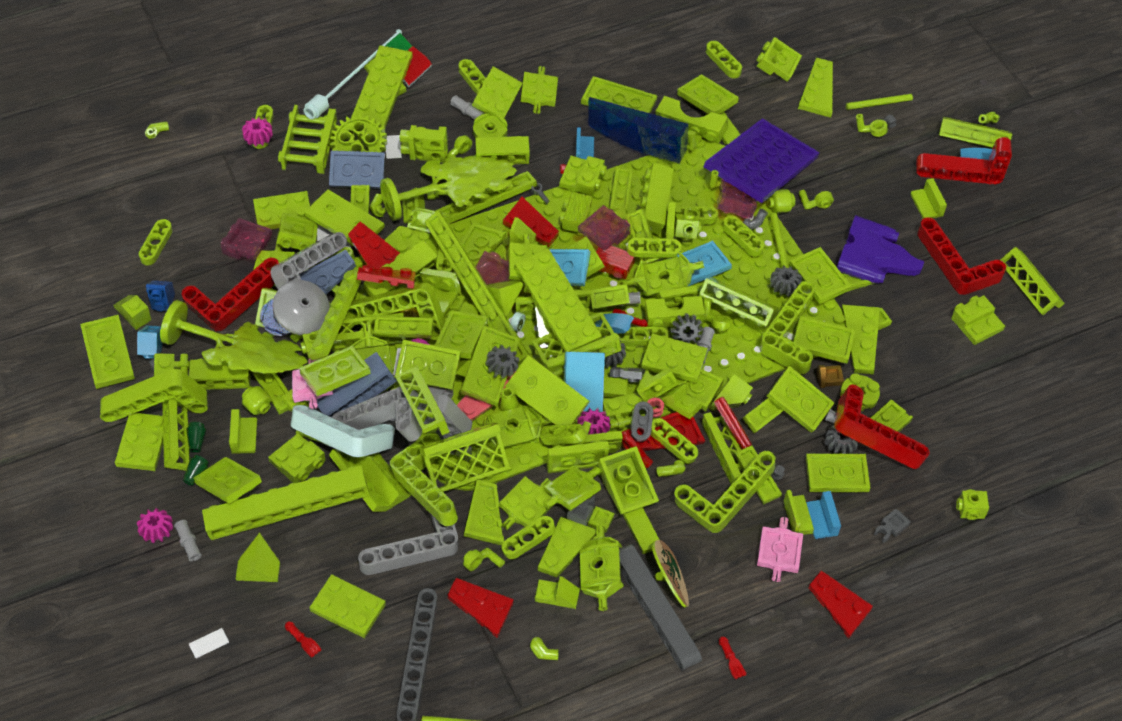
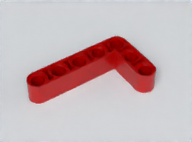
[917,137,1012,184]
[917,217,1006,295]
[181,257,279,331]
[834,384,930,469]

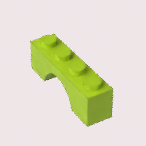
[655,96,728,143]

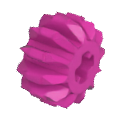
[242,117,273,147]
[577,407,610,435]
[137,507,173,544]

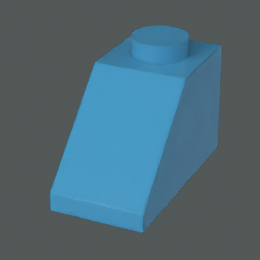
[137,325,163,358]

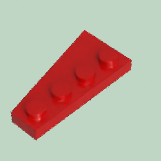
[621,412,705,451]

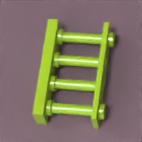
[278,105,337,174]

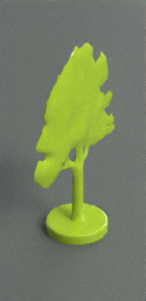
[380,155,517,221]
[160,300,308,374]

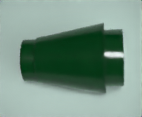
[186,422,206,453]
[182,455,209,486]

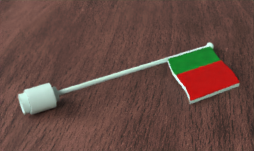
[303,29,432,119]

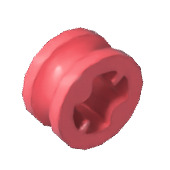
[647,398,664,417]

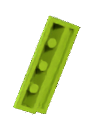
[329,449,411,512]

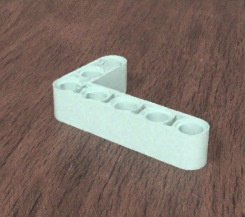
[291,405,395,457]

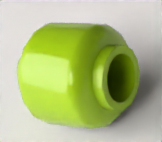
[767,189,795,214]
[242,386,271,415]

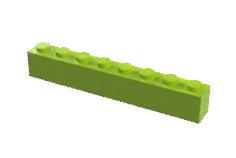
[202,465,370,540]

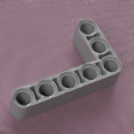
[271,232,347,305]
[332,387,423,442]
[378,394,472,436]
[358,513,458,575]

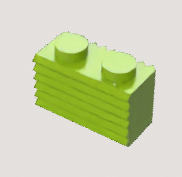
[560,192,592,233]

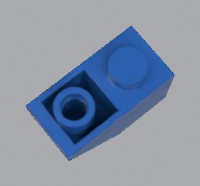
[146,280,175,311]

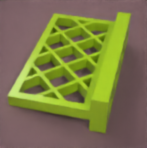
[532,312,622,377]
[419,422,510,492]

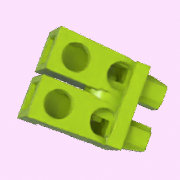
[399,125,448,163]

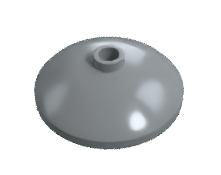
[273,280,330,335]

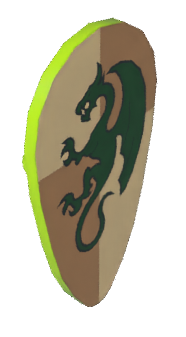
[652,540,689,608]

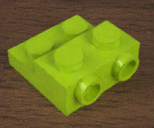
[756,37,802,81]
[559,156,607,196]
[276,213,318,251]
[951,295,1005,345]
[268,433,325,483]

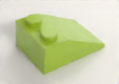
[597,446,659,515]

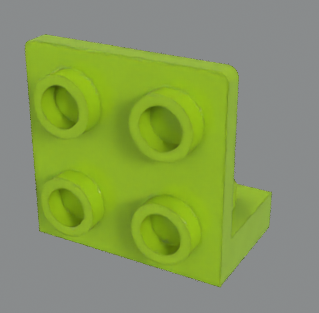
[412,268,461,315]

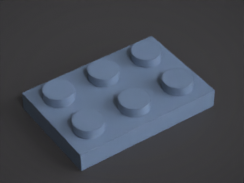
[329,151,385,189]

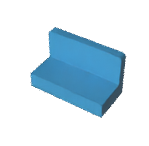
[576,127,594,160]
[806,491,841,539]

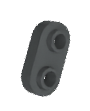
[630,402,653,442]

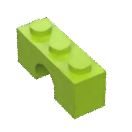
[644,296,705,328]

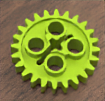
[330,114,388,152]

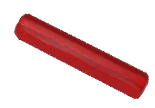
[714,397,752,450]

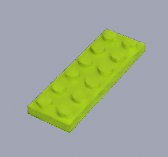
[351,45,413,131]
[515,248,602,352]

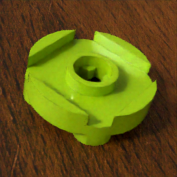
[473,113,507,138]
[840,373,880,411]

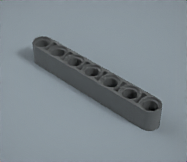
[619,544,702,671]
[397,588,437,721]

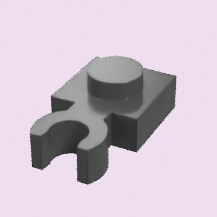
[610,367,645,382]
[567,495,595,526]
[874,509,911,543]

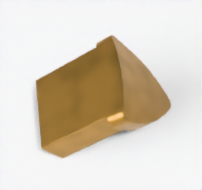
[816,365,844,388]

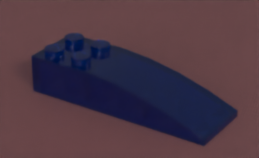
[588,97,689,164]

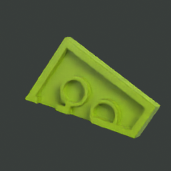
[463,480,504,545]
[538,517,596,578]

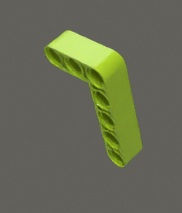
[760,281,815,374]
[345,283,446,340]
[100,369,208,422]
[390,432,458,526]
[674,451,776,533]

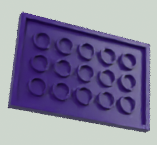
[704,118,819,203]

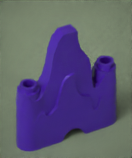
[837,215,924,284]

